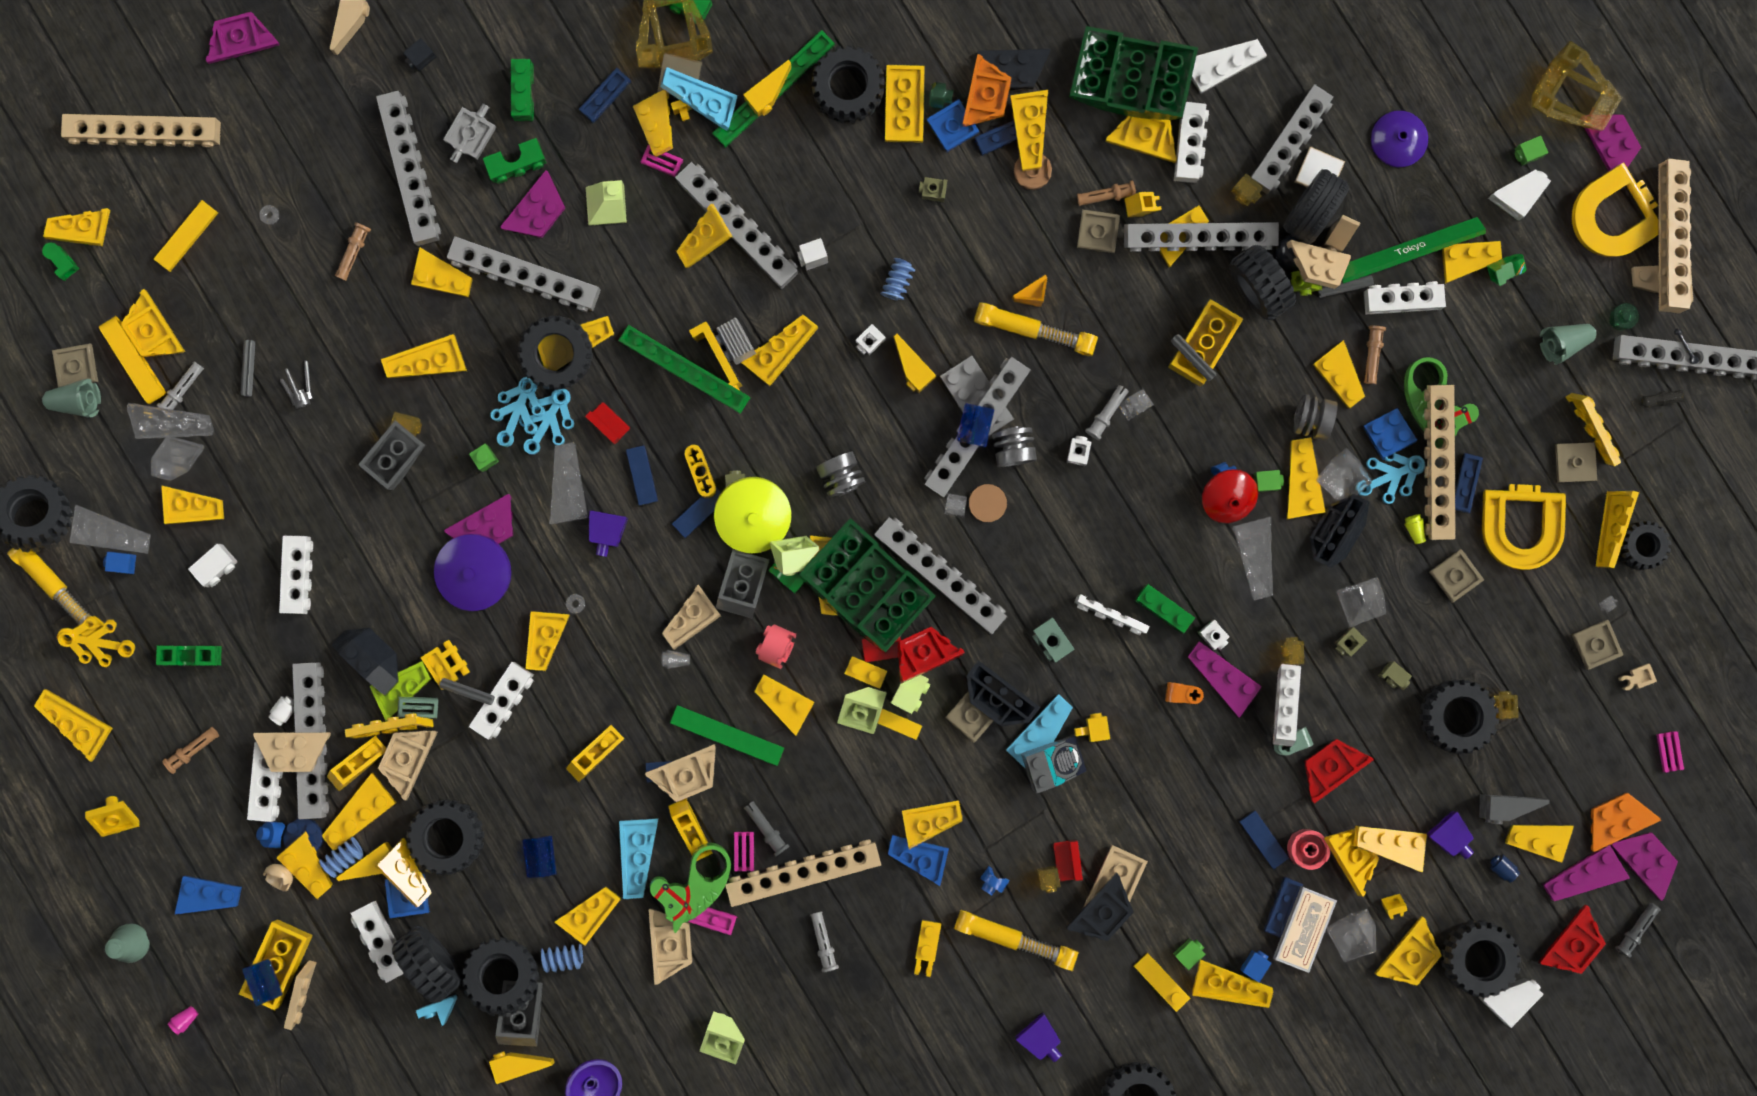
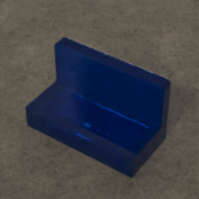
[957,403,994,447]
[523,836,557,878]
[242,959,283,1006]

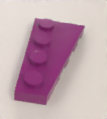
[1188,641,1262,718]
[1542,845,1630,901]

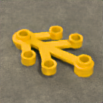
[57,616,135,667]

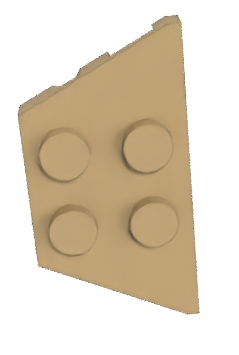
[1287,240,1351,289]
[378,731,438,800]
[254,732,330,772]
[645,744,716,802]
[649,909,692,985]

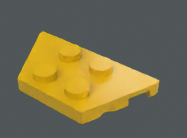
[1105,116,1177,163]
[121,289,185,357]
[1324,828,1379,897]
[1375,916,1442,985]

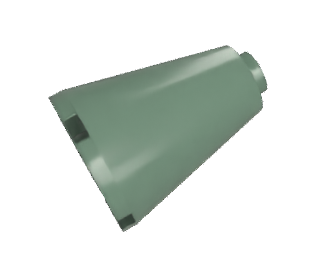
[1540,324,1597,365]
[42,379,101,417]
[105,924,150,963]

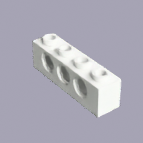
[1174,102,1209,183]
[1364,282,1446,315]
[279,536,313,614]
[469,662,534,739]
[1273,664,1301,746]
[247,742,283,822]
[351,901,403,983]

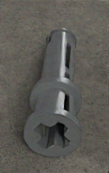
[744,801,790,857]
[1615,902,1661,958]

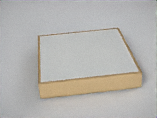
[1295,147,1345,188]

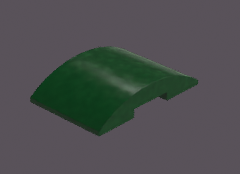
[1070,26,1198,120]
[799,518,935,653]

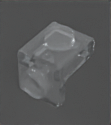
[1119,389,1154,420]

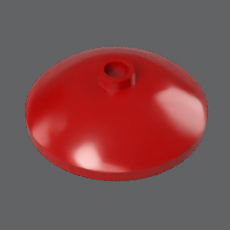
[1202,469,1258,523]

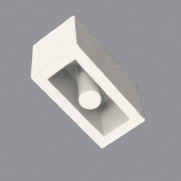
[797,238,828,270]
[188,544,238,587]

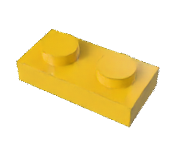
[845,656,887,689]

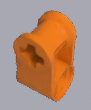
[1165,682,1204,704]

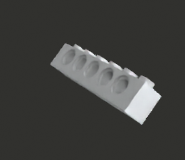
[1248,84,1333,194]

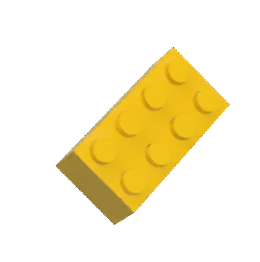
[1168,299,1243,387]
[239,920,313,1010]

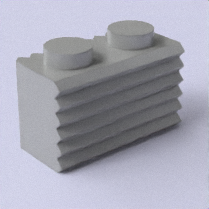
[716,318,756,365]

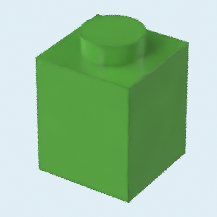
[1515,136,1548,166]
[469,444,499,472]
[1253,470,1284,492]
[1173,938,1206,970]

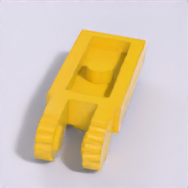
[914,920,941,977]

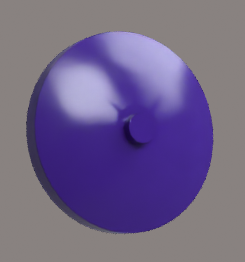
[434,534,511,611]

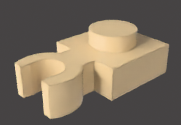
[1618,664,1657,690]

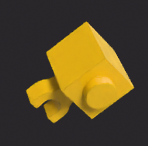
[1125,192,1161,217]
[1074,713,1110,742]

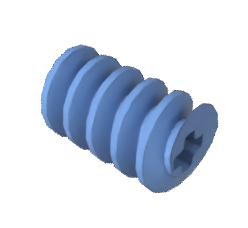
[880,258,915,301]
[319,837,364,878]
[541,944,583,973]

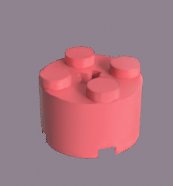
[756,624,796,669]
[1287,829,1330,870]

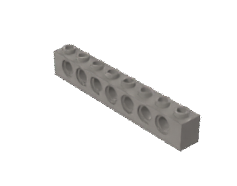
[376,91,441,246]
[675,162,798,289]
[1124,222,1279,251]
[447,236,601,312]
[1613,335,1757,380]
[924,357,1031,497]
[874,517,1007,634]
[293,663,329,819]

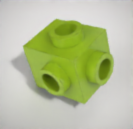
[1291,270,1322,296]

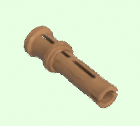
[1077,180,1136,206]
[335,222,371,281]
[1364,325,1386,384]
[162,727,219,774]

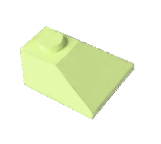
[586,180,627,225]
[770,536,819,576]
[837,687,886,734]
[700,1012,745,1064]

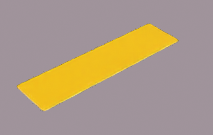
[878,709,922,740]

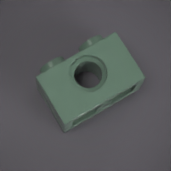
[1032,618,1074,663]

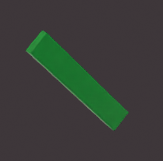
[670,705,784,766]

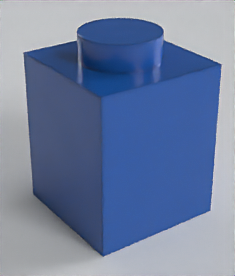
[103,552,136,574]
[1240,950,1271,982]

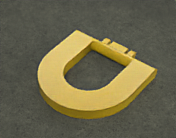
[1572,162,1659,257]
[1482,484,1566,570]

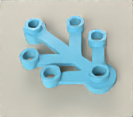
[491,377,545,447]
[519,388,574,455]
[1356,453,1425,504]

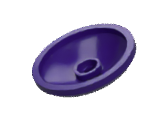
[1371,111,1428,168]
[565,1059,622,1096]

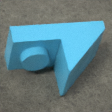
[416,995,457,1026]

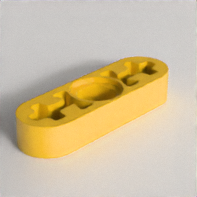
[685,445,716,498]

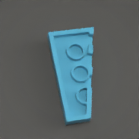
[660,67,737,131]
[1006,694,1073,768]
[619,818,659,899]

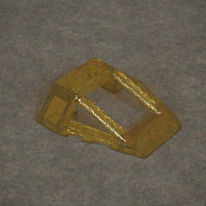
[636,0,713,68]
[1532,41,1622,131]

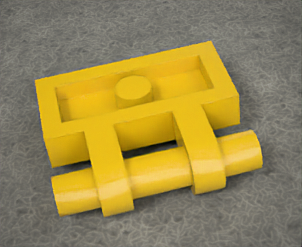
[421,640,470,690]

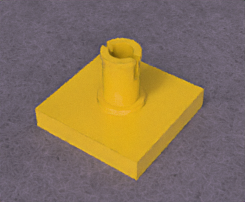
[85,796,139,837]

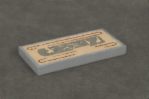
[1273,886,1337,973]

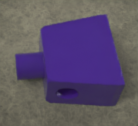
[589,511,628,557]
[1426,811,1474,859]
[1015,1012,1062,1063]

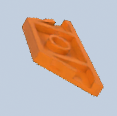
[963,54,1011,127]
[1591,793,1661,852]

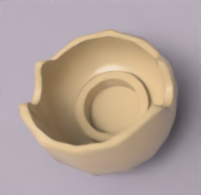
[263,864,293,891]

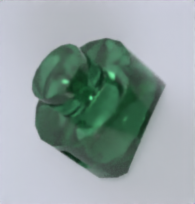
[929,82,953,109]
[1609,303,1639,331]

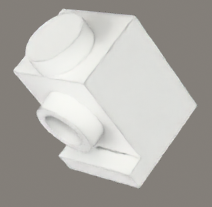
[856,324,886,355]
[1066,436,1091,466]
[1198,620,1229,650]

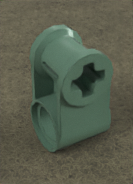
[1274,726,1314,755]

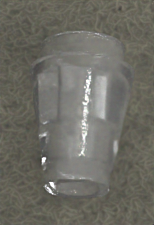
[662,650,690,669]

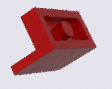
[585,402,630,444]
[862,637,901,662]
[1053,840,1083,881]

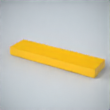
[154,200,218,272]

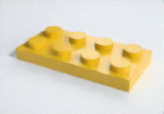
[885,65,924,143]

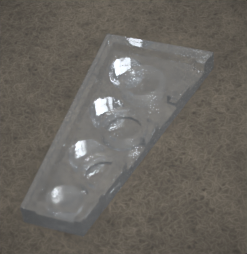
[127,403,214,439]
[549,442,588,525]
[69,505,151,554]
[1233,517,1273,601]

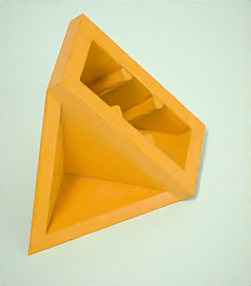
[1012,275,1047,307]

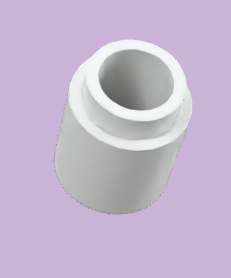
[268,696,294,725]

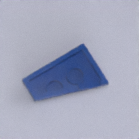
[888,835,949,886]
[175,876,242,914]

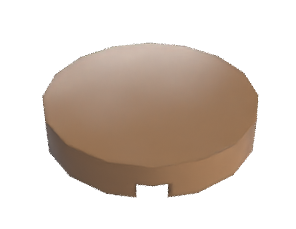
[1014,155,1052,190]
[969,484,1007,522]

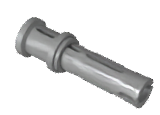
[157,361,204,416]
[1085,385,1129,440]
[810,912,839,972]

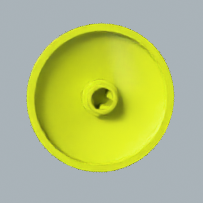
[714,477,791,553]

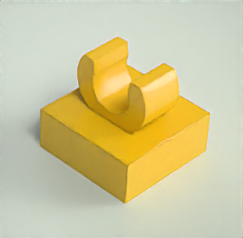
[671,100,692,121]
[1381,894,1407,919]

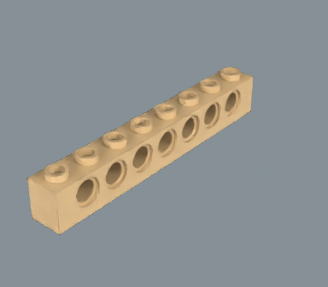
[61,114,221,147]
[1659,159,1692,313]
[1424,385,1455,540]
[726,839,881,907]

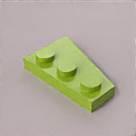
[370,661,432,721]

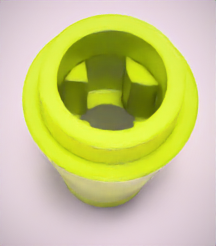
[1404,514,1426,544]

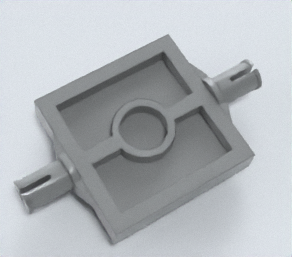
[443,103,496,163]

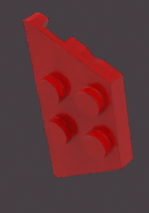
[897,627,965,684]
[1304,739,1374,804]
[1538,904,1606,974]

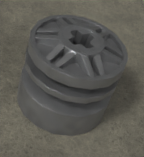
[1294,394,1337,441]
[992,427,1037,467]
[816,452,865,497]

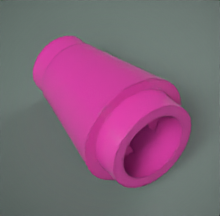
[168,1006,199,1035]

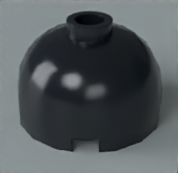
[1273,234,1311,272]

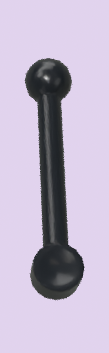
[1674,328,1699,364]

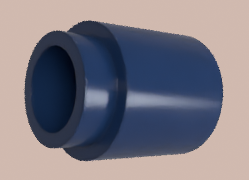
[1490,854,1520,883]

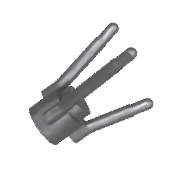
[280,361,313,408]

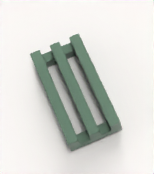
[397,697,438,718]

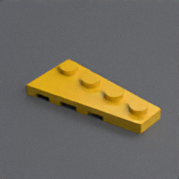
[1010,90,1048,171]
[741,315,818,386]
[381,334,467,378]
[1596,491,1639,568]
[34,689,113,762]
[345,714,434,739]
[322,773,396,851]
[1192,960,1273,1008]

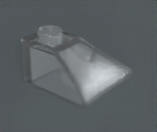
[151,435,204,481]
[1316,448,1372,501]
[1337,577,1386,627]
[1326,908,1376,962]

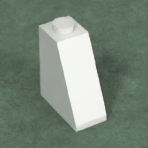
[1488,170,1551,221]
[1478,978,1544,1028]

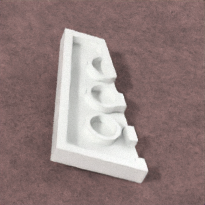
[1192,39,1267,94]
[1074,594,1149,635]

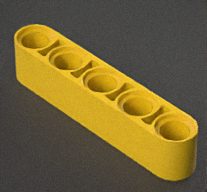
[99,316,166,404]

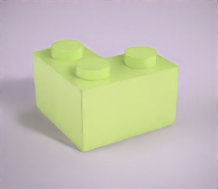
[891,675,930,714]

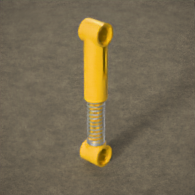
[974,303,1098,356]
[7,548,104,636]
[954,910,1079,971]

